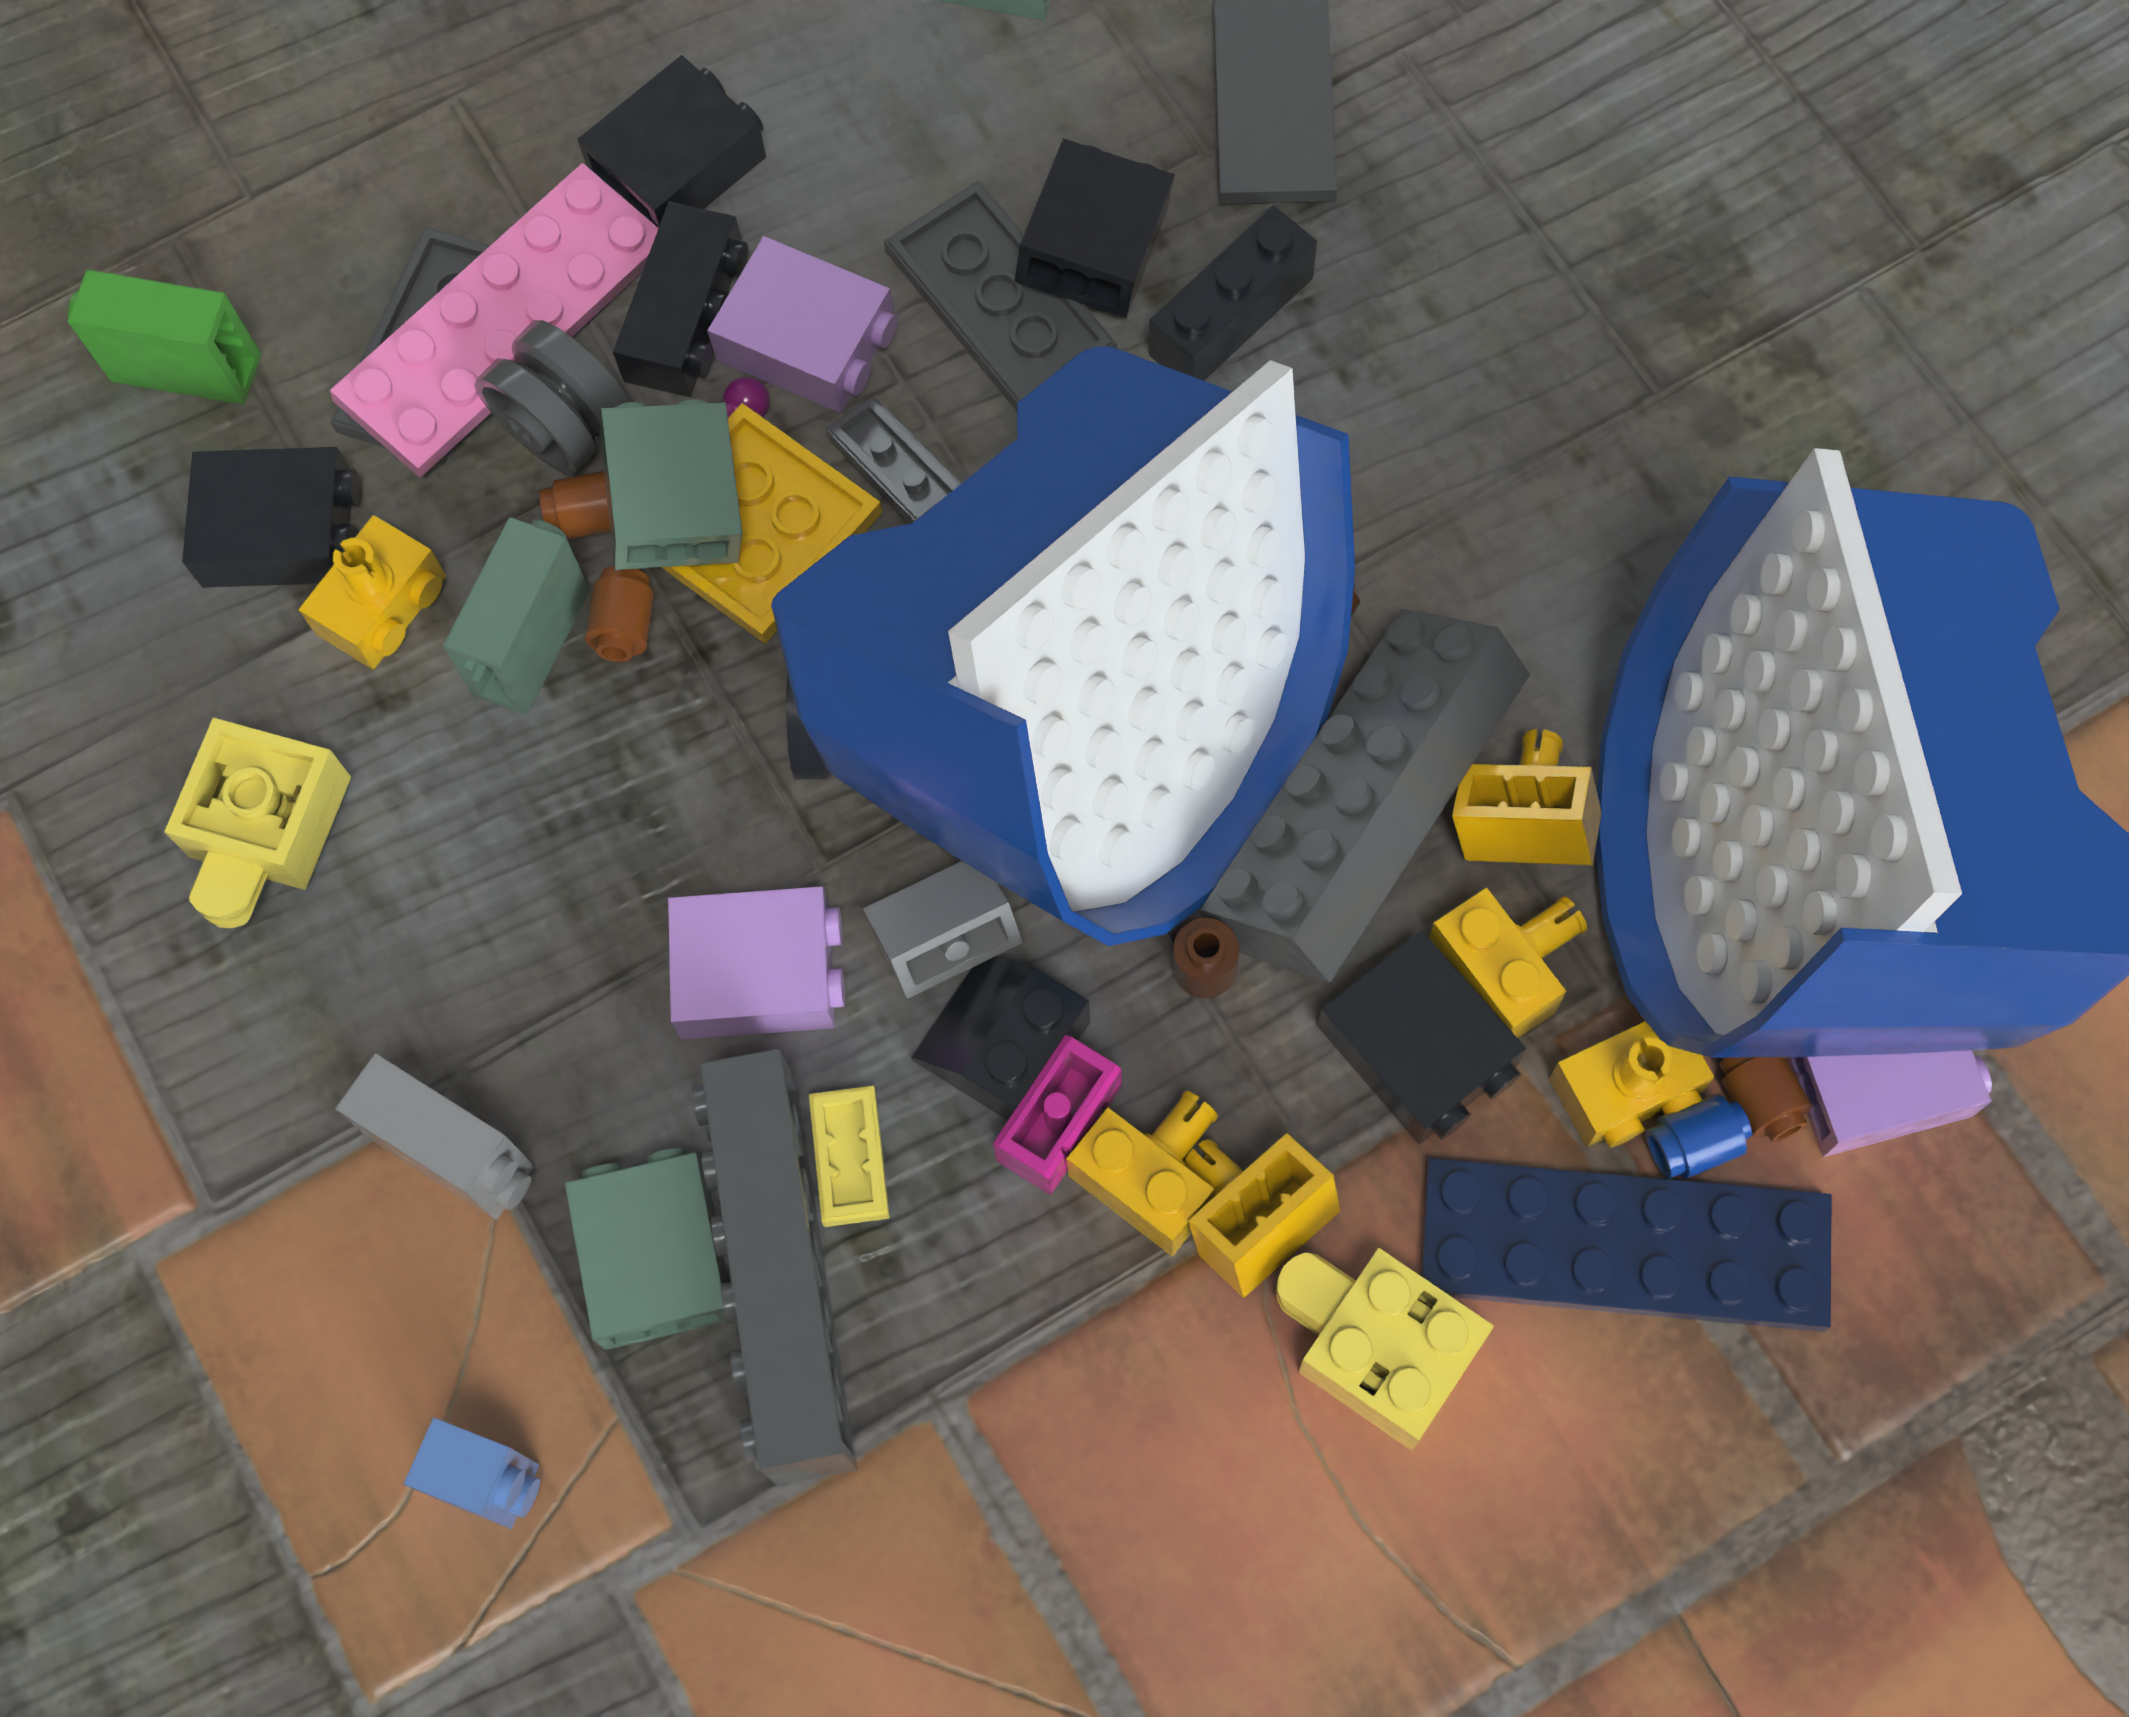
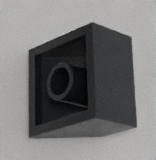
[911,956,1091,1120]

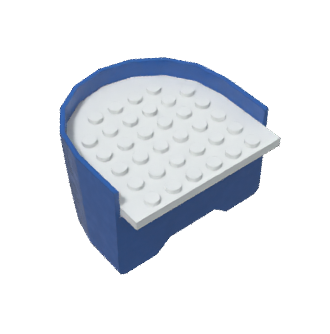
[771,346,1355,946]
[1596,448,2129,1058]

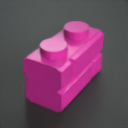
[992,1034,1122,1195]

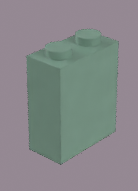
[600,399,742,570]
[443,517,590,716]
[565,1148,728,1350]

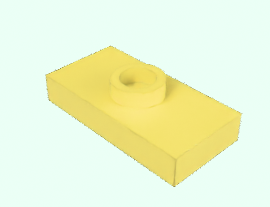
[809,1085,890,1227]

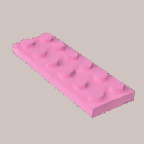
[330,163,658,478]

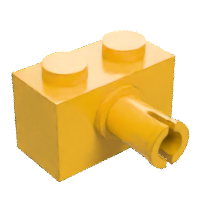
[298,515,446,670]
[1452,729,1602,865]
[1429,887,1587,1038]
[1549,1021,1714,1148]
[1066,1090,1218,1257]
[1184,1133,1340,1298]

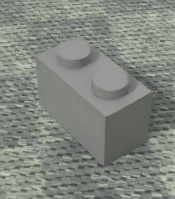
[863,861,1023,999]

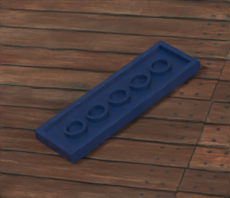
[1420,1158,1832,1332]

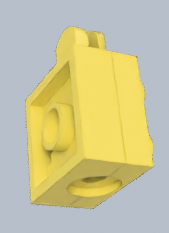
[164,717,351,928]
[1276,1248,1494,1451]

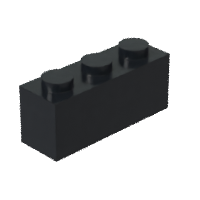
[613,201,748,398]
[1149,205,1317,381]

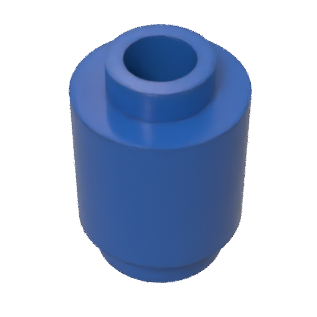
[1645,1093,1752,1179]

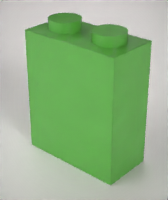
[67,269,262,405]

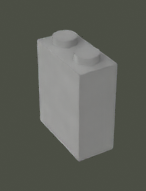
[335,1053,534,1221]

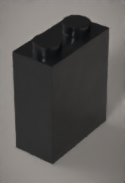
[577,55,766,228]
[1014,138,1175,318]
[182,447,360,588]
[1318,930,1526,1145]

